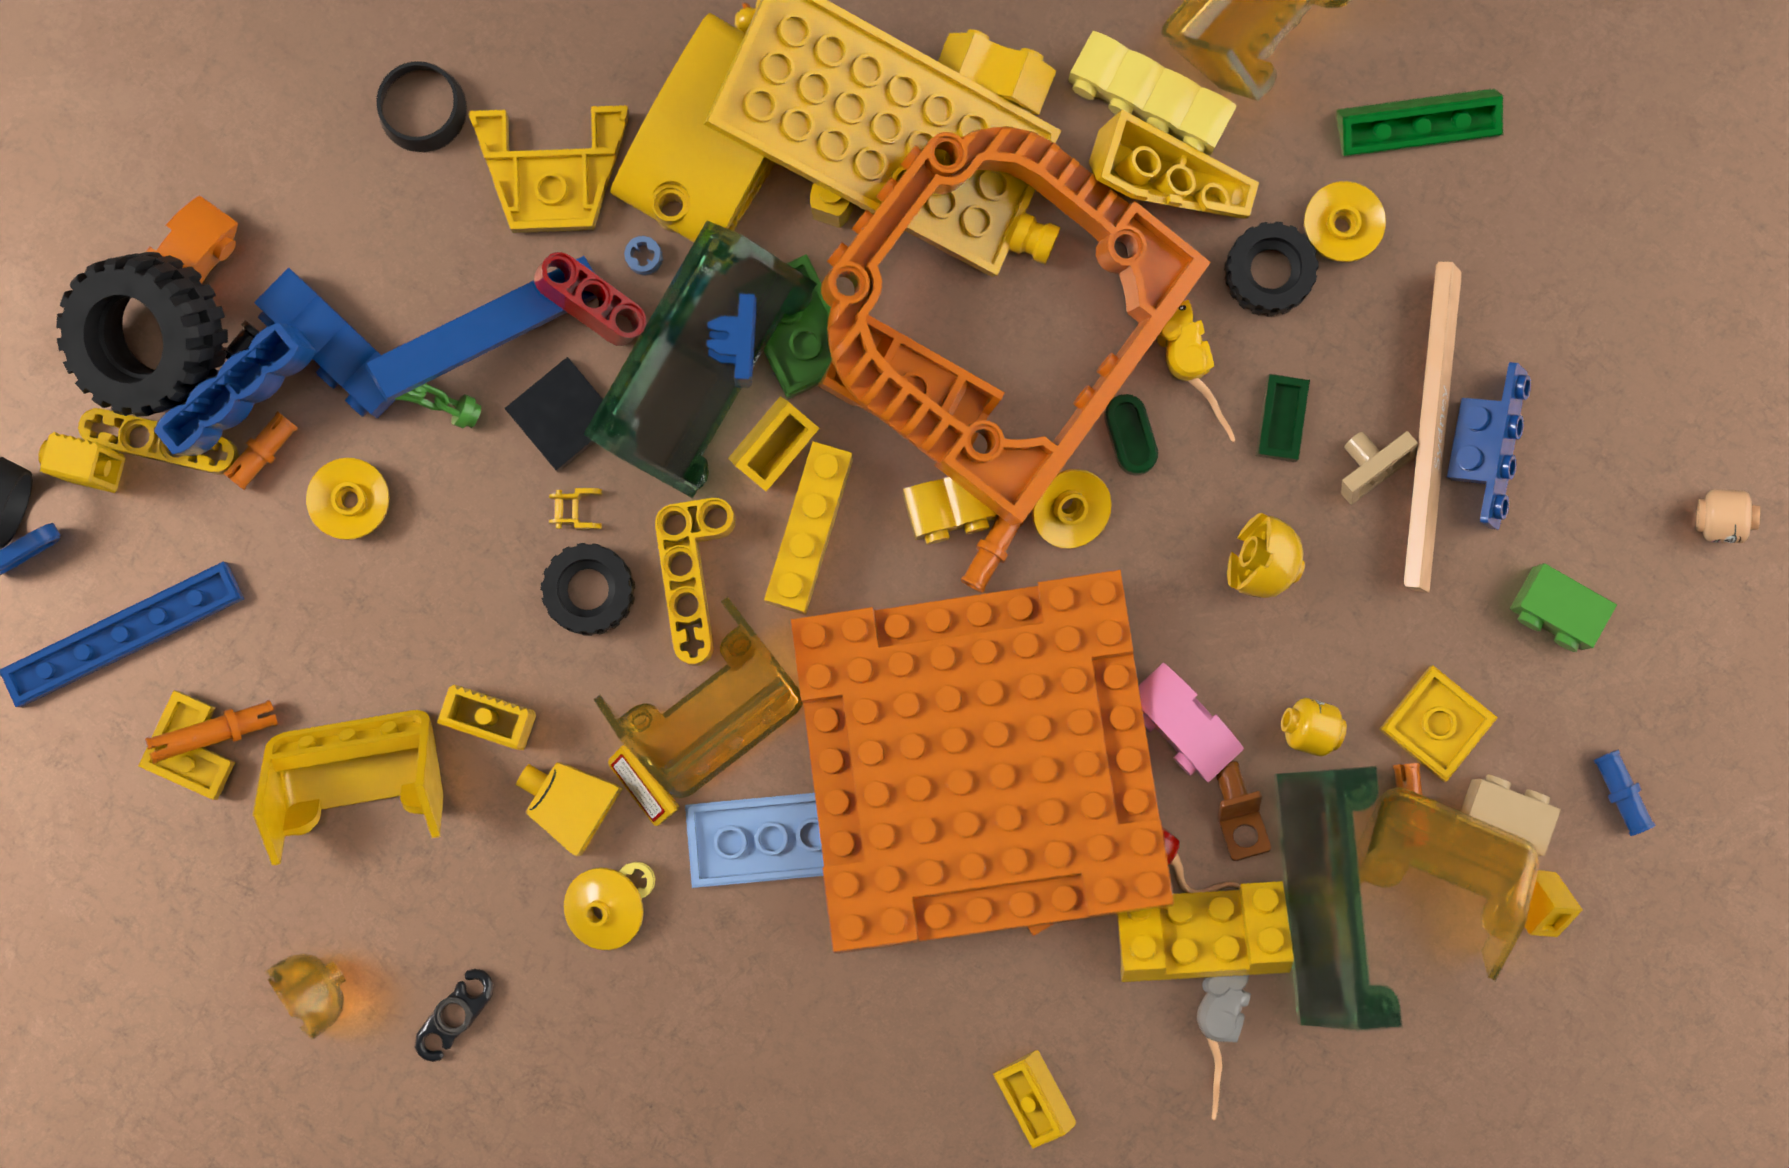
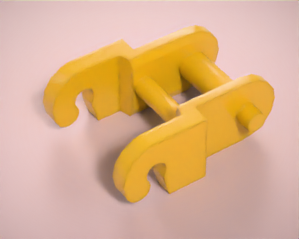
[549,488,602,530]

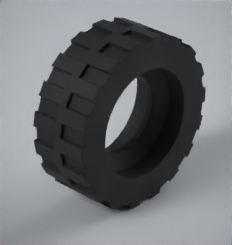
[1224,221,1319,317]
[540,543,635,636]

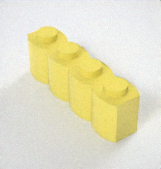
[1068,31,1237,156]

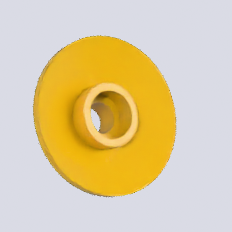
[1304,181,1386,262]
[306,458,389,540]
[1032,469,1112,548]
[564,867,643,950]

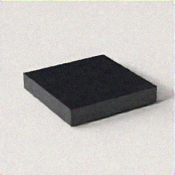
[504,357,621,472]

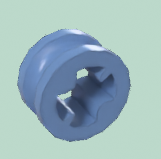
[624,236,663,275]

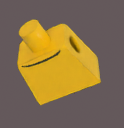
[516,762,623,857]

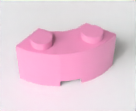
[1139,662,1244,783]

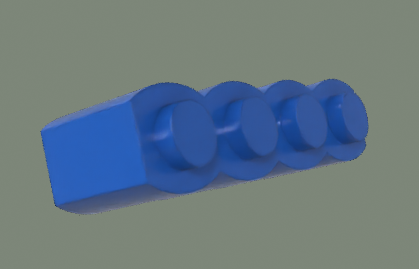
[254,267,396,419]
[155,323,316,456]

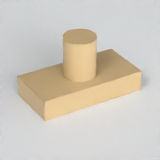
[1341,431,1418,506]

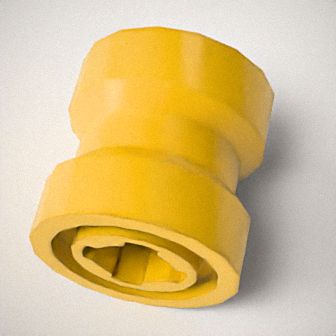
[1009,212,1061,265]

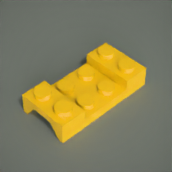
[1116,881,1294,982]

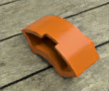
[146,195,239,283]

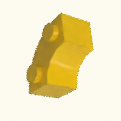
[938,29,1056,115]

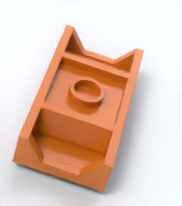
[818,315,1005,447]

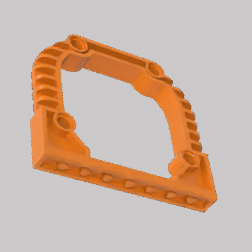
[821,126,1211,526]

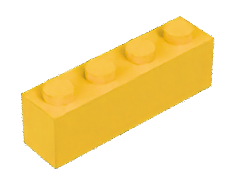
[764,441,853,615]

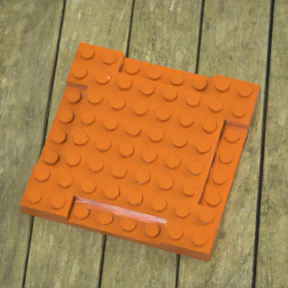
[791,570,1174,954]

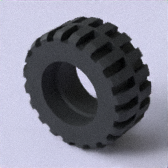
[56,252,228,417]

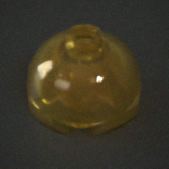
[264,953,346,1040]

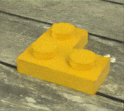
[138,690,235,800]

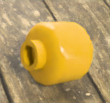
[1281,697,1347,757]

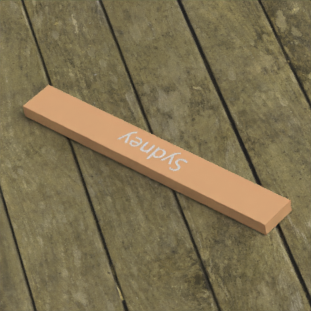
[1403,262,1462,593]

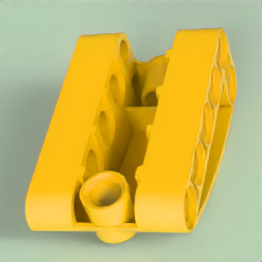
[610,13,776,255]

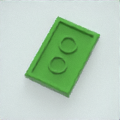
[734,254,832,400]

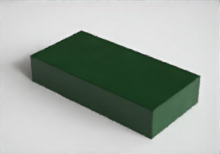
[1256,374,1310,462]

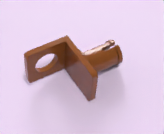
[1216,761,1271,861]

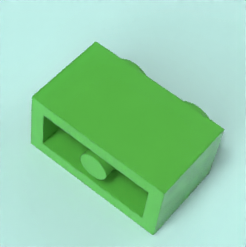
[1510,563,1617,652]

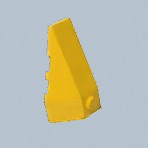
[1089,110,1259,219]

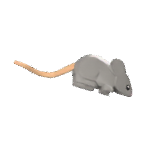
[1197,975,1251,1120]

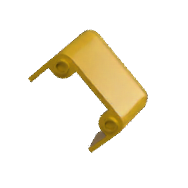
[253,710,443,866]

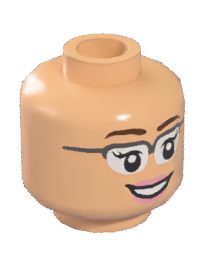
[1696,490,1760,543]

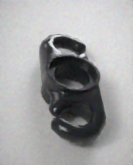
[415,969,494,1062]

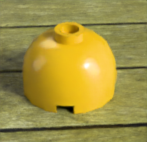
[1227,513,1305,598]

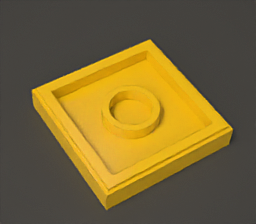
[1379,665,1498,782]

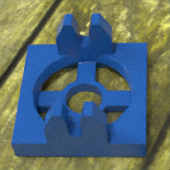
[706,294,757,388]

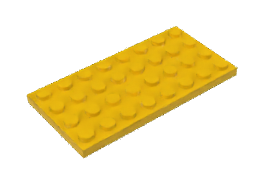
[704,0,1061,277]

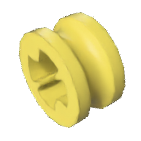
[619,862,656,899]

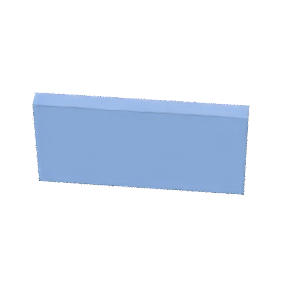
[685,793,824,888]

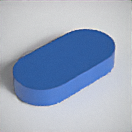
[0,523,61,575]

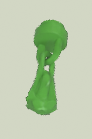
[395,383,481,429]

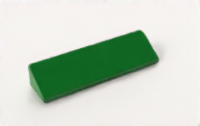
[1336,89,1503,156]

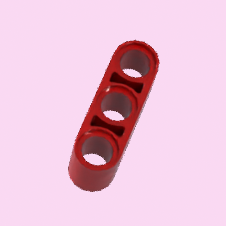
[534,252,646,346]

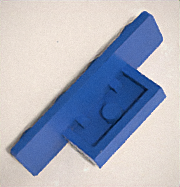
[1447,362,1531,530]

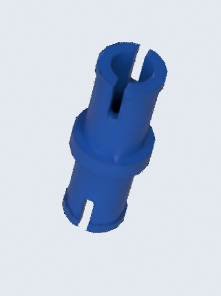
[1593,749,1656,836]

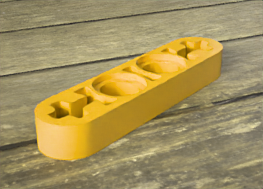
[78,408,239,475]

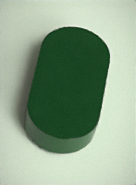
[1104,394,1158,475]

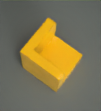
[1505,869,1583,937]

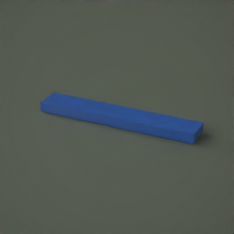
[366,256,597,402]
[0,561,244,708]

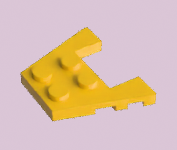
[469,105,629,233]

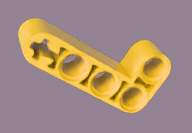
[655,498,736,666]

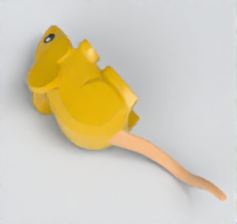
[1157,299,1235,442]

